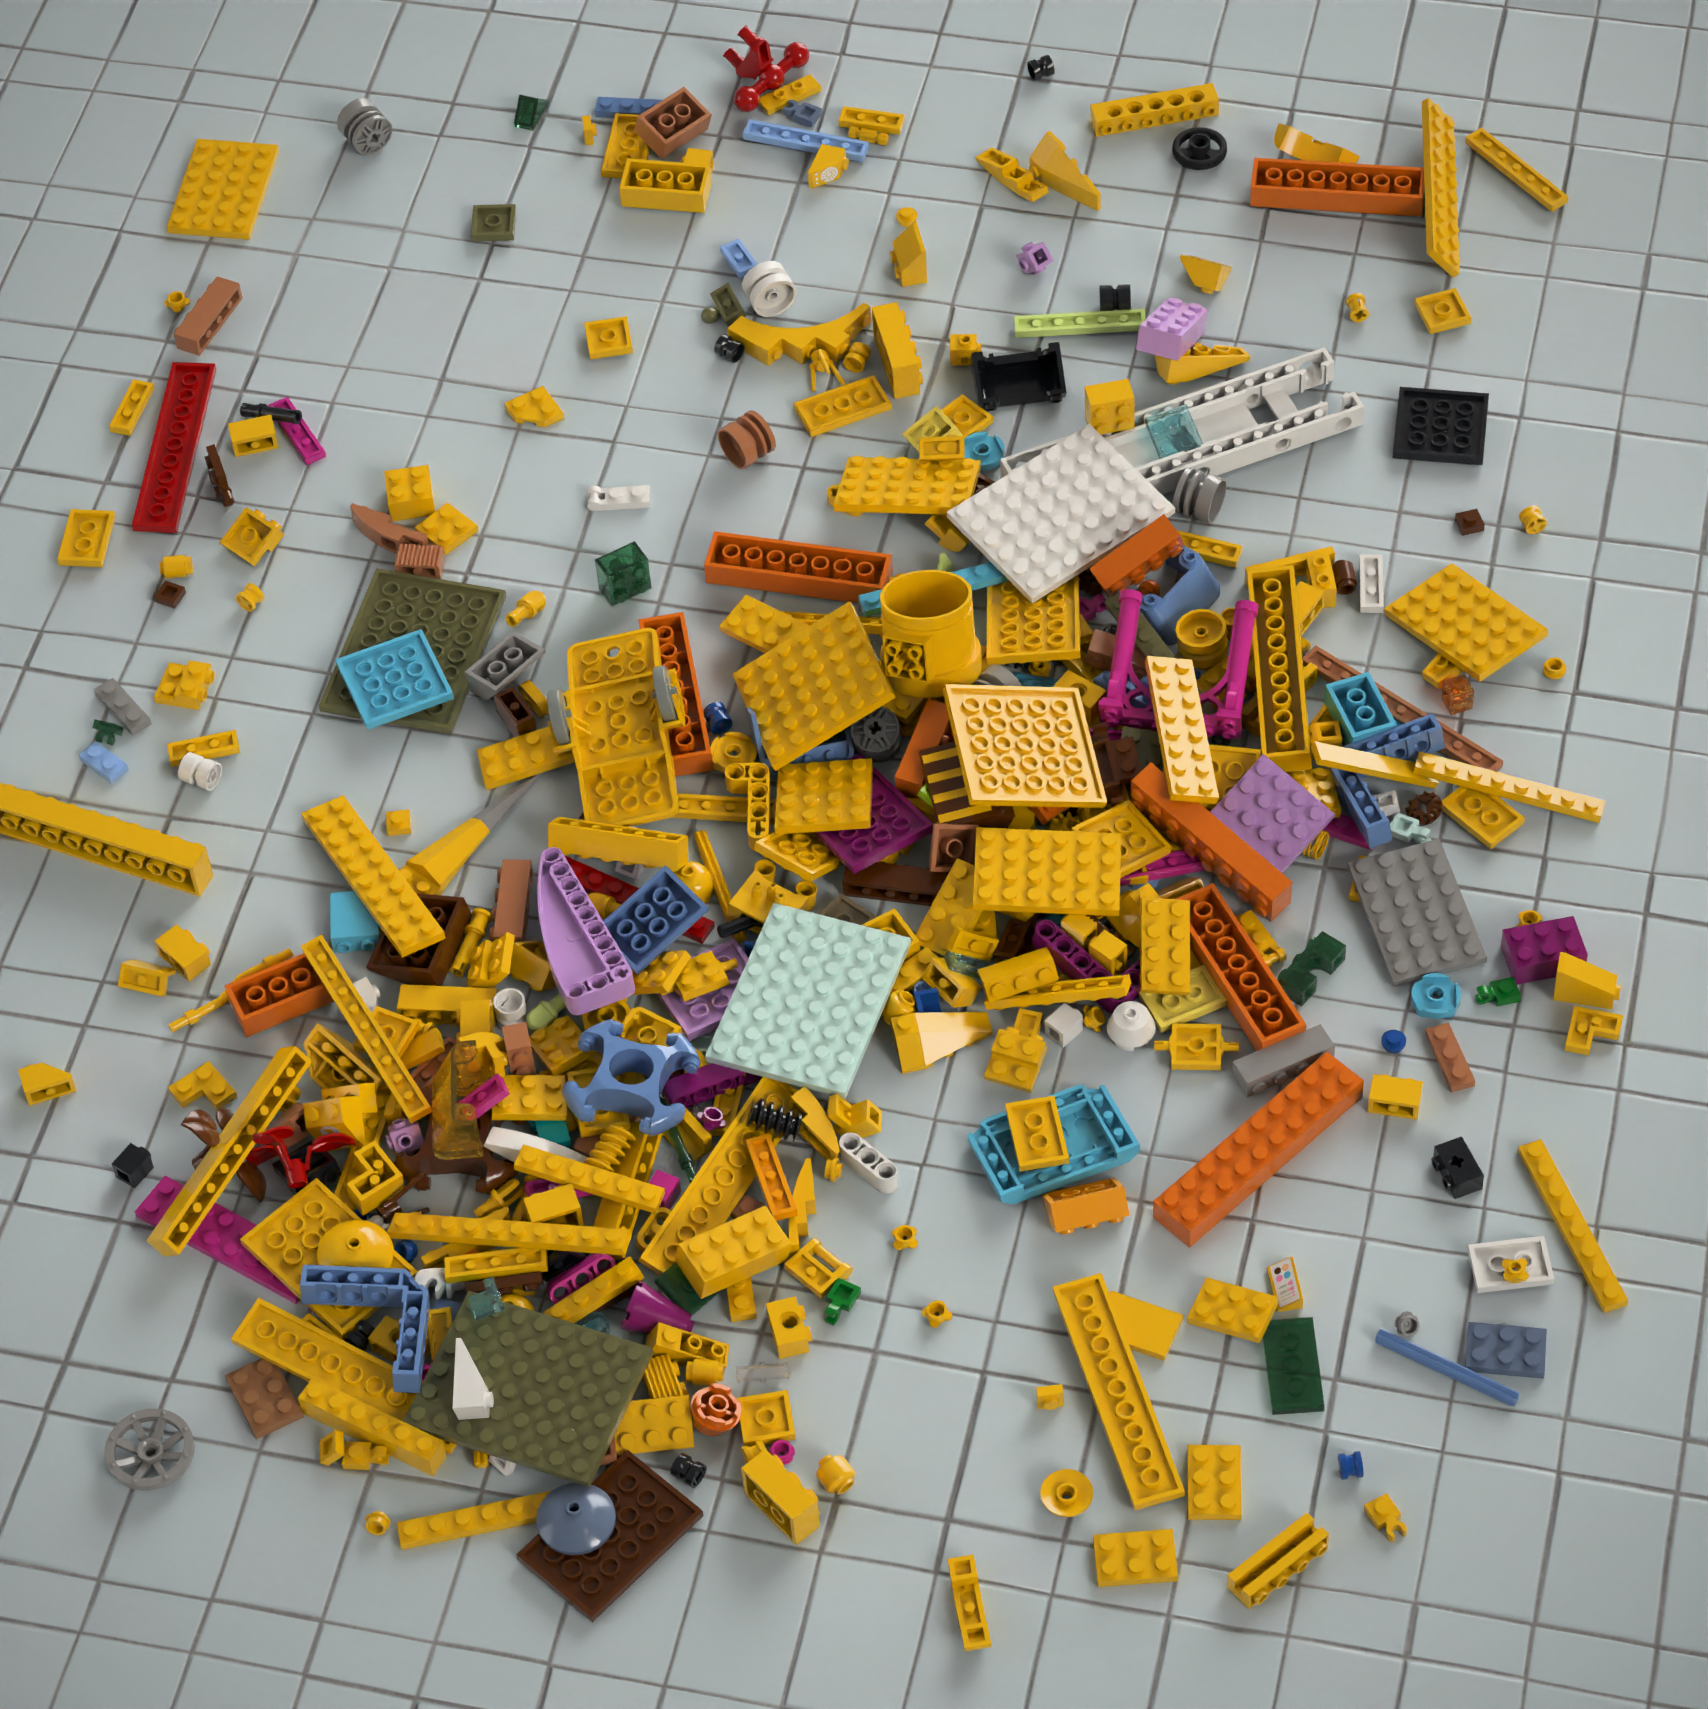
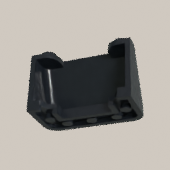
[970,342,1067,412]

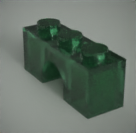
[1277,931,1346,1007]

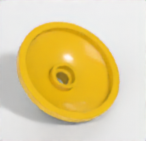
[317,1220,394,1268]

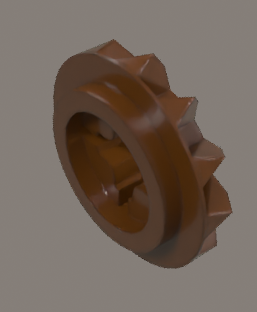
[1405,791,1443,826]

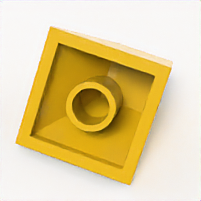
[1180,255,1232,294]

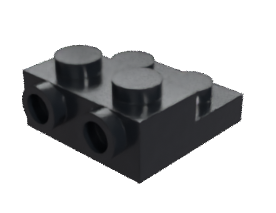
[272,1139,342,1195]

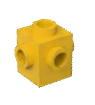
[950,334,981,366]

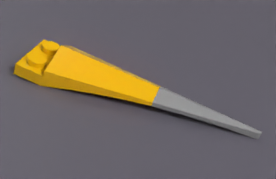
[399,775,537,895]

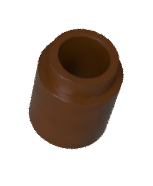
[1332,560,1357,595]

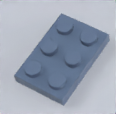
[1465,1322,1547,1379]

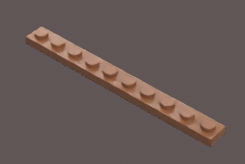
[1302,646,1503,772]

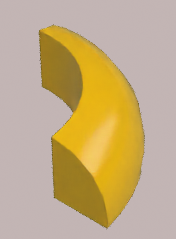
[1274,124,1360,164]

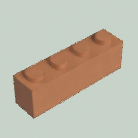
[174,276,242,356]
[490,860,534,943]

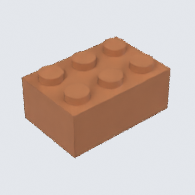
[634,87,712,159]

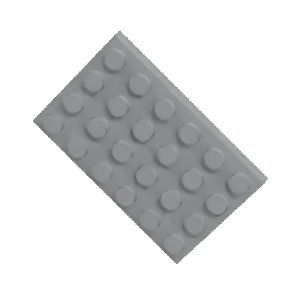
[1347,839,1487,987]

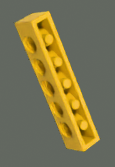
[1090,83,1219,137]

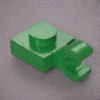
[1475,977,1521,1006]
[824,1278,861,1326]

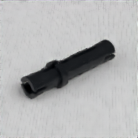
[240,403,302,424]

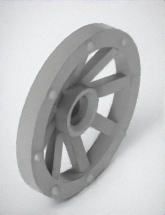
[105,1409,195,1491]

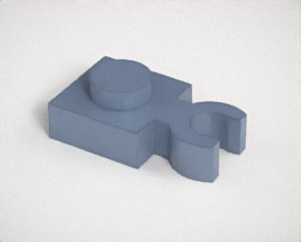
[783,99,822,127]

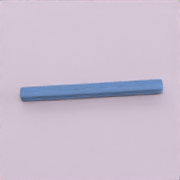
[1375,1329,1519,1406]

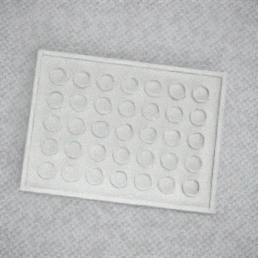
[947,424,1175,603]

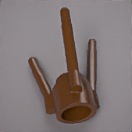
[376,1172,430,1224]

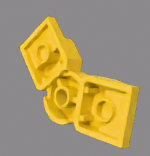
[582,997,682,1047]

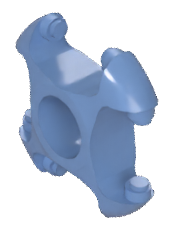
[562,1019,700,1137]

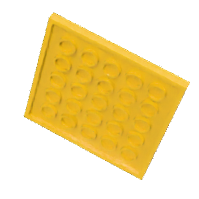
[732,601,896,771]
[943,684,1107,808]

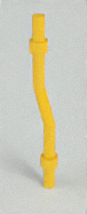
[168,948,293,1033]

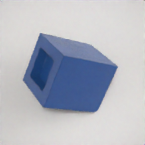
[914,988,942,1013]

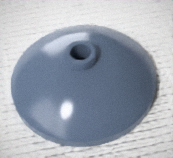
[536,1483,616,1555]

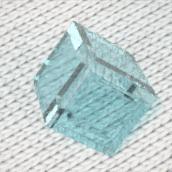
[469,1276,505,1320]

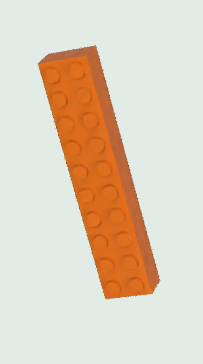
[1153,1052,1364,1248]

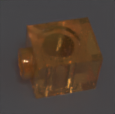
[1441,674,1474,715]

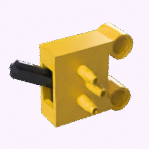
[717,859,817,938]

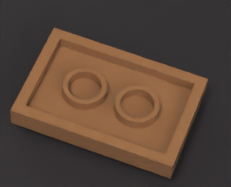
[225,1358,304,1439]

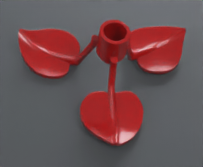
[246,1126,357,1188]

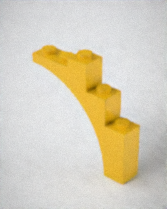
[727,302,872,366]

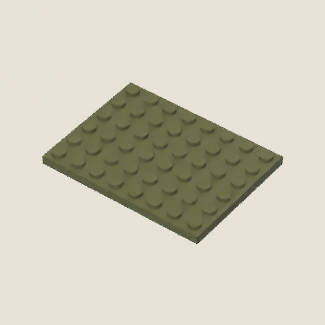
[319,568,506,735]
[403,1291,654,1487]

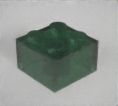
[595,541,652,607]

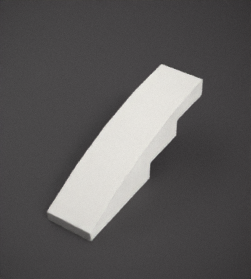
[483,1127,588,1163]

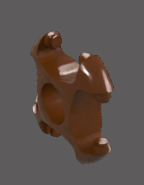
[394,1082,526,1195]

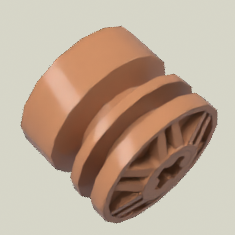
[717,410,776,469]

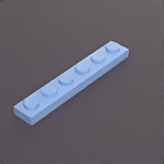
[743,119,869,162]

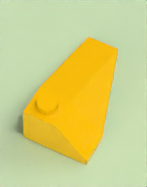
[1155,342,1251,385]
[1106,883,1201,970]
[890,1012,993,1074]

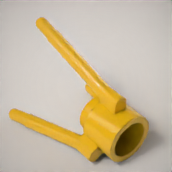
[809,349,846,392]

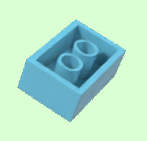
[1324,672,1397,745]

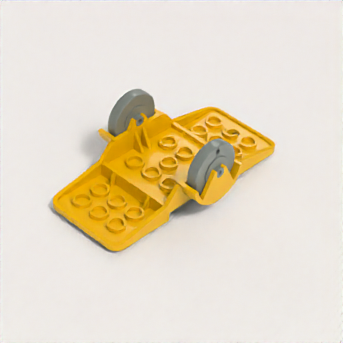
[547,628,685,827]

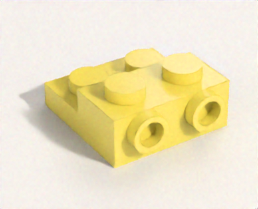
[902,406,963,453]

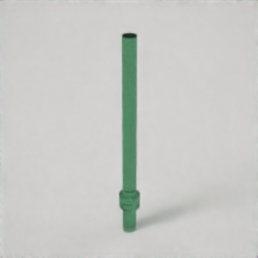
[645,1076,697,1183]

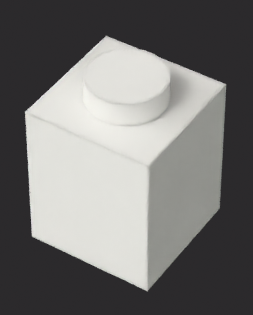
[1045,1003,1083,1048]

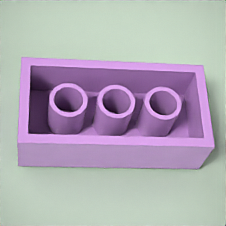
[1136,298,1209,361]

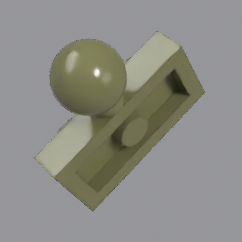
[701,283,747,327]

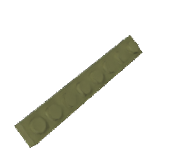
[1104,592,1217,739]

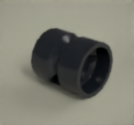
[1099,284,1131,311]

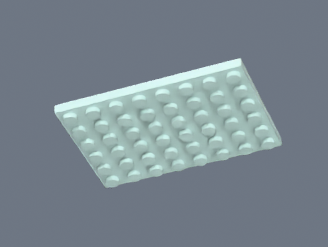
[705,903,911,1099]

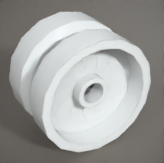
[742,261,797,317]

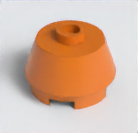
[691,1383,741,1436]

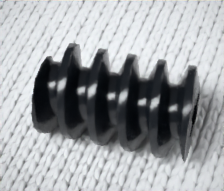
[746,1098,802,1142]

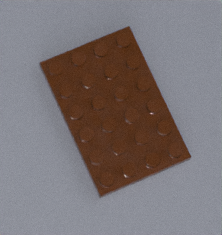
[516,1450,704,1623]

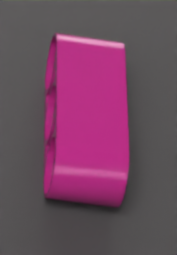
[546,1253,616,1304]

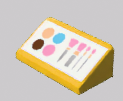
[1267,1256,1303,1312]

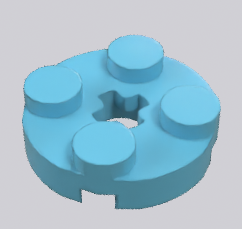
[964,432,1004,472]
[1411,973,1461,1019]

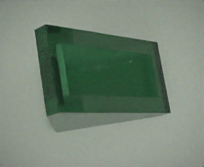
[514,94,549,131]

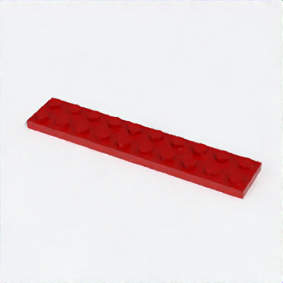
[132,362,216,533]

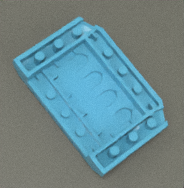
[967,1085,1140,1204]

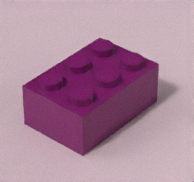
[1501,916,1588,985]

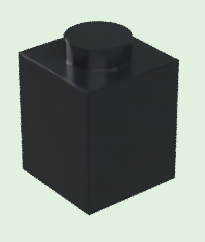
[112,1143,154,1189]

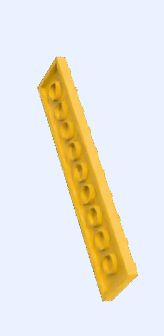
[1422,98,1460,277]
[719,595,929,724]
[301,795,446,958]
[638,1077,798,1289]
[1053,1273,1185,1511]
[231,1297,457,1455]

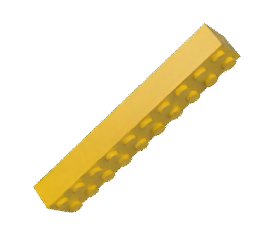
[1247,565,1312,772]
[0,783,213,897]

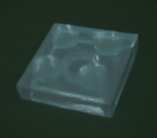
[1144,404,1203,459]

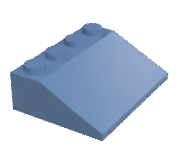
[603,865,710,975]

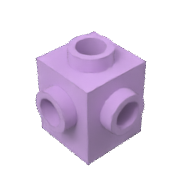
[1016,242,1053,275]
[385,1118,424,1155]

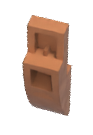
[350,503,429,554]

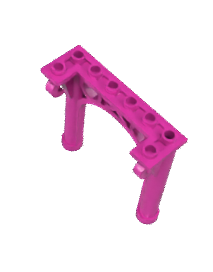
[1099,589,1259,739]

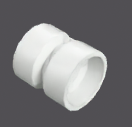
[178,752,222,791]
[493,988,528,1030]

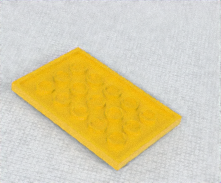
[167,139,279,240]
[833,456,981,514]
[1384,563,1548,682]
[986,574,1081,665]
[973,827,1121,916]
[240,1178,418,1339]

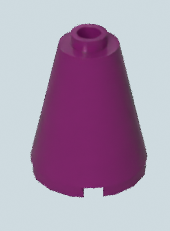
[621,1281,695,1334]

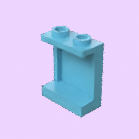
[330,891,380,953]

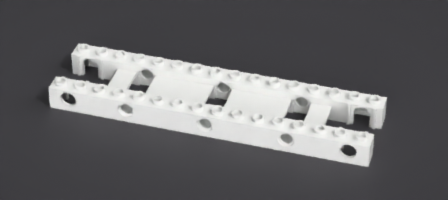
[1000,347,1364,495]

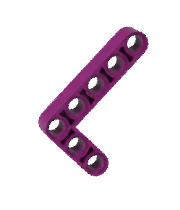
[1032,920,1140,1014]

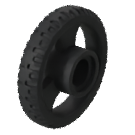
[1172,127,1227,170]

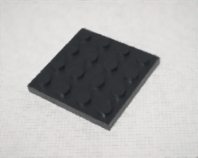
[1392,387,1489,465]

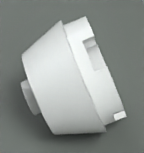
[1107,1001,1156,1051]

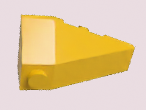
[1029,131,1101,211]

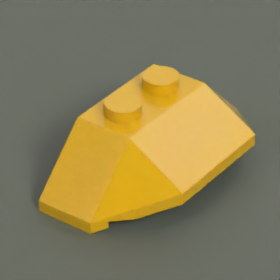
[303,1023,383,1092]

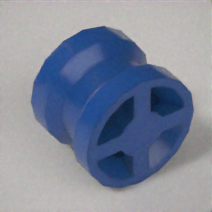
[1338,1451,1364,1480]

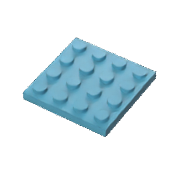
[335,629,454,730]

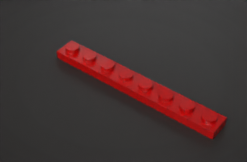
[564,855,715,944]

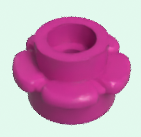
[769,1440,795,1465]

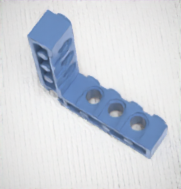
[1331,713,1445,849]
[300,1265,430,1393]

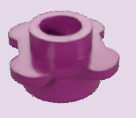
[697,1107,726,1131]

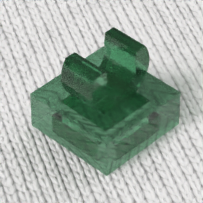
[92,719,124,746]

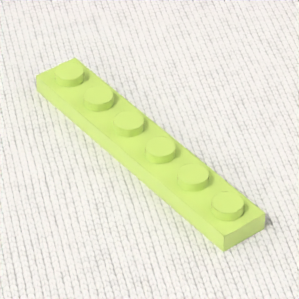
[1014,309,1146,338]

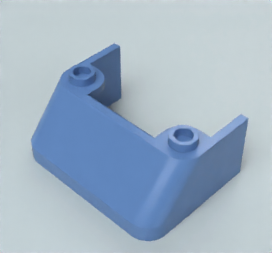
[1115,546,1220,645]
[746,707,854,780]

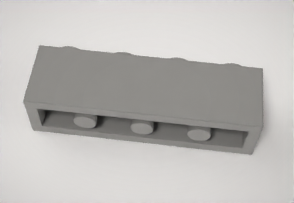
[1232,1024,1335,1097]

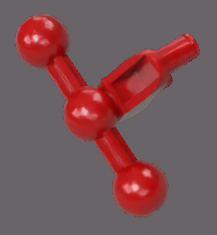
[723,25,809,113]

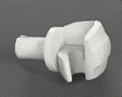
[413,1268,476,1300]

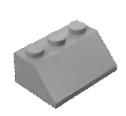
[465,631,546,700]

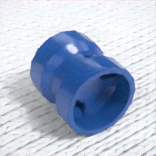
[703,702,733,734]

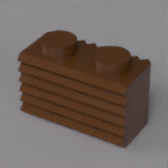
[494,687,537,737]

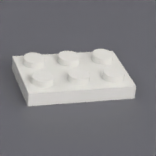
[1468,1236,1554,1293]

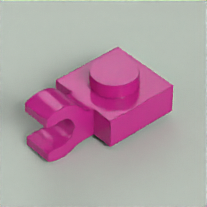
[1080,593,1107,622]

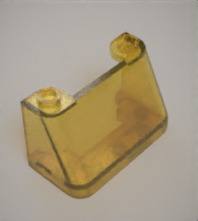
[432,1040,483,1160]

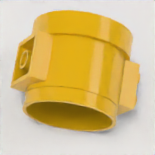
[880,570,982,698]

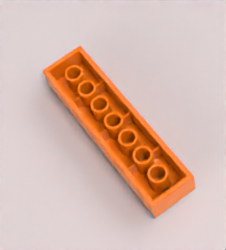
[1250,158,1424,217]
[704,531,893,603]
[638,612,714,777]
[1131,762,1293,922]
[1175,883,1306,1051]

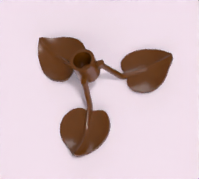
[181,1108,266,1203]

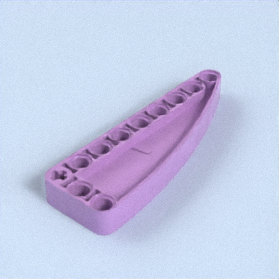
[537,847,635,1015]

